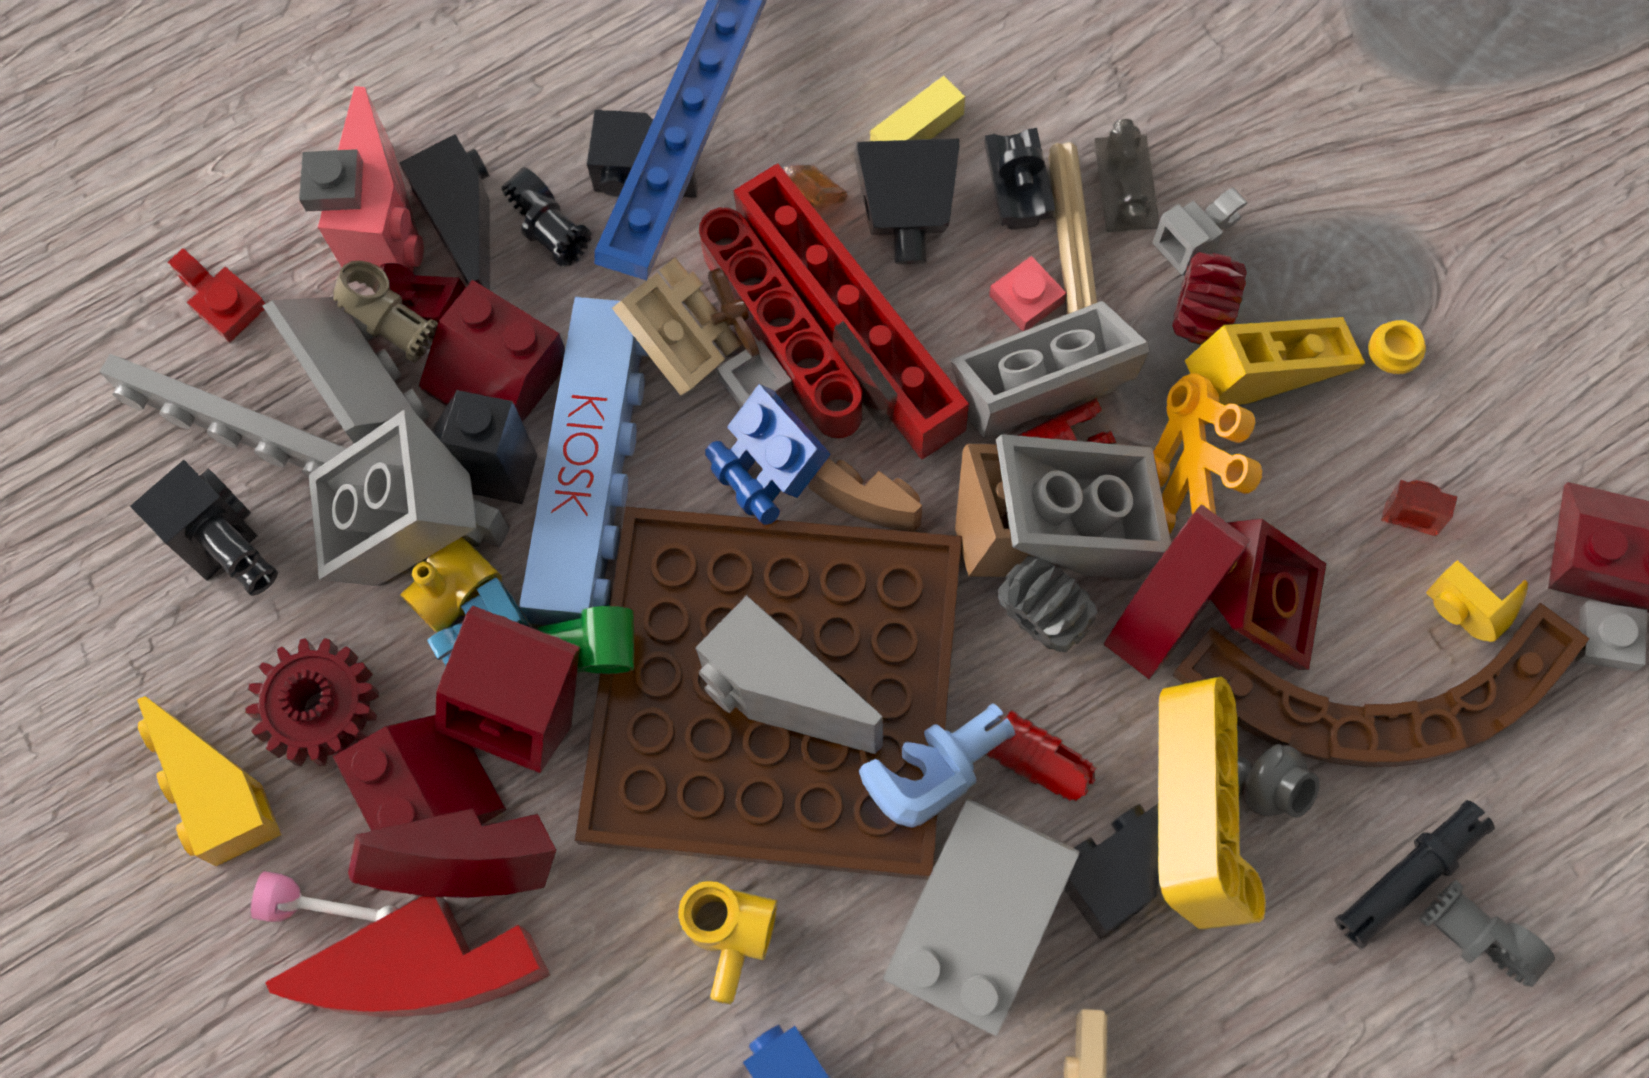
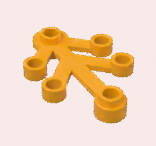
[1153,373,1262,573]

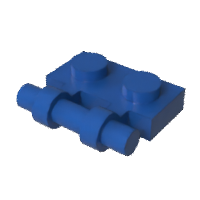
[705,384,831,525]

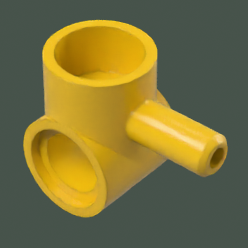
[400,537,502,633]
[678,881,778,1005]

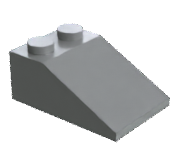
[996,434,1171,579]
[696,596,883,754]
[883,798,1080,1036]

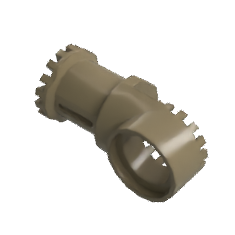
[333,260,438,363]

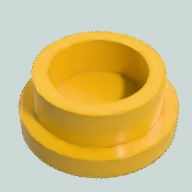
[1368,320,1426,374]

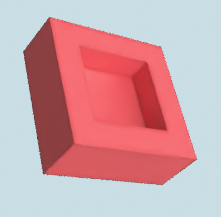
[989,256,1066,332]

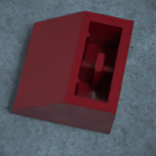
[435,605,580,773]

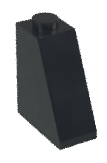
[431,390,537,505]

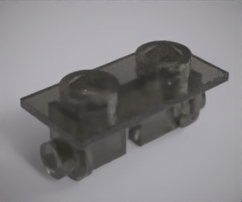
[1094,119,1159,232]

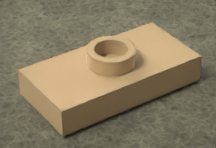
[1064,1009,1107,1078]

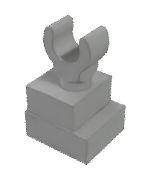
[1152,187,1248,276]

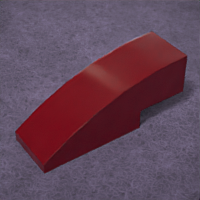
[1103,504,1251,680]
[348,808,557,898]

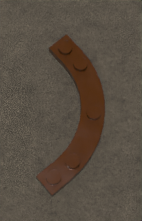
[1172,602,1590,767]

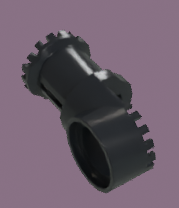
[501,167,592,267]

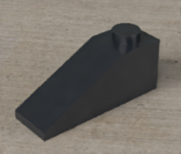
[399,134,490,290]

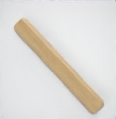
[1048,142,1097,314]

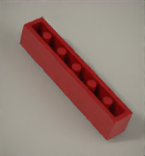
[733,163,969,460]

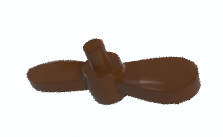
[708,268,760,357]

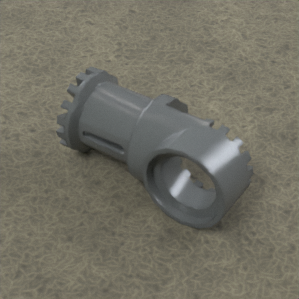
[1419,880,1555,987]

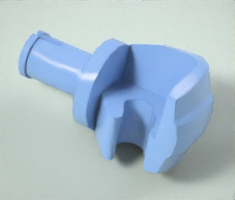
[859,704,1015,828]

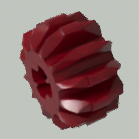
[1172,252,1247,345]

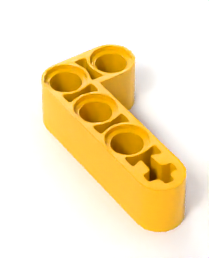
[1158,676,1266,930]

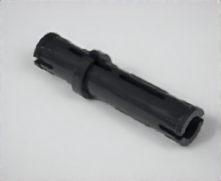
[1334,800,1495,949]

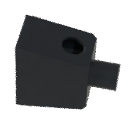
[854,138,960,265]

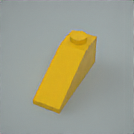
[1184,317,1365,405]

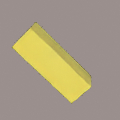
[870,76,965,141]

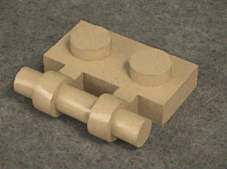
[612,257,742,396]

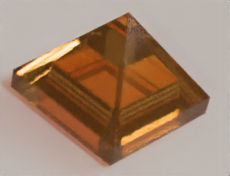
[784,165,849,209]

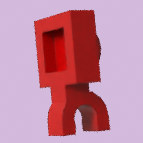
[167,248,266,343]

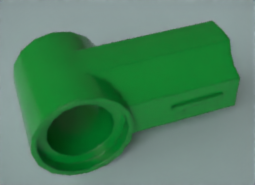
[538,606,634,674]

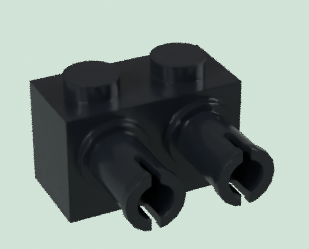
[130,459,278,596]

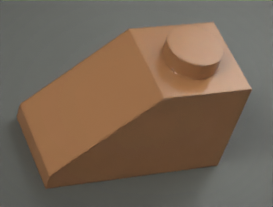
[955,443,1035,577]

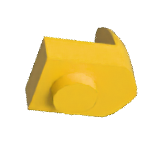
[1426,560,1528,642]

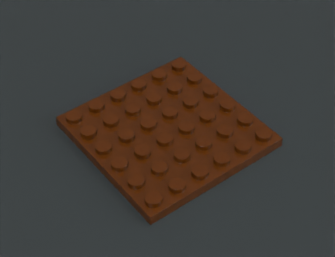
[575,506,962,880]

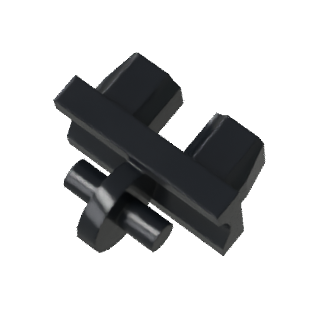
[984,128,1055,230]

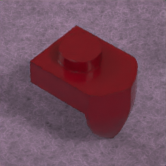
[380,263,466,323]

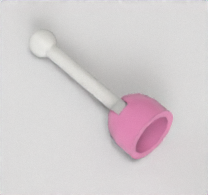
[251,871,397,922]

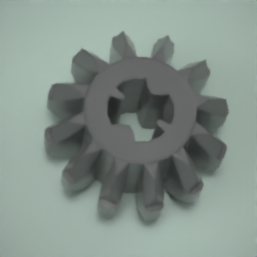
[998,556,1098,653]

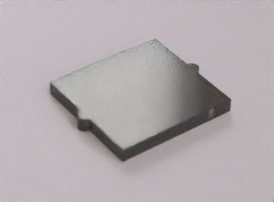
[832,321,898,430]

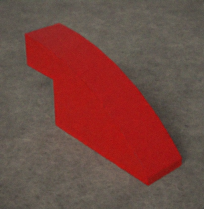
[265,896,551,1018]

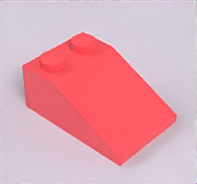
[318,86,424,273]

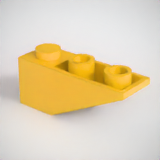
[137,696,281,866]

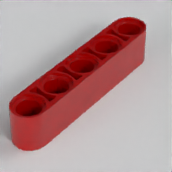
[699,207,862,438]

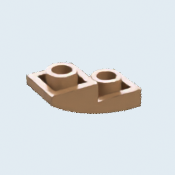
[808,458,922,532]

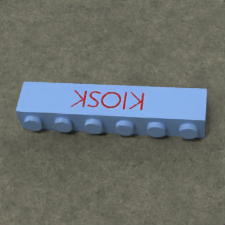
[519,297,649,625]

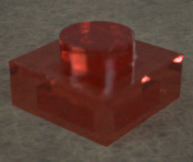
[1381,480,1457,537]

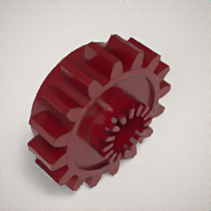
[245,638,379,767]

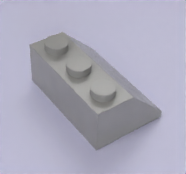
[263,297,430,443]
[950,301,1149,438]
[309,410,477,586]

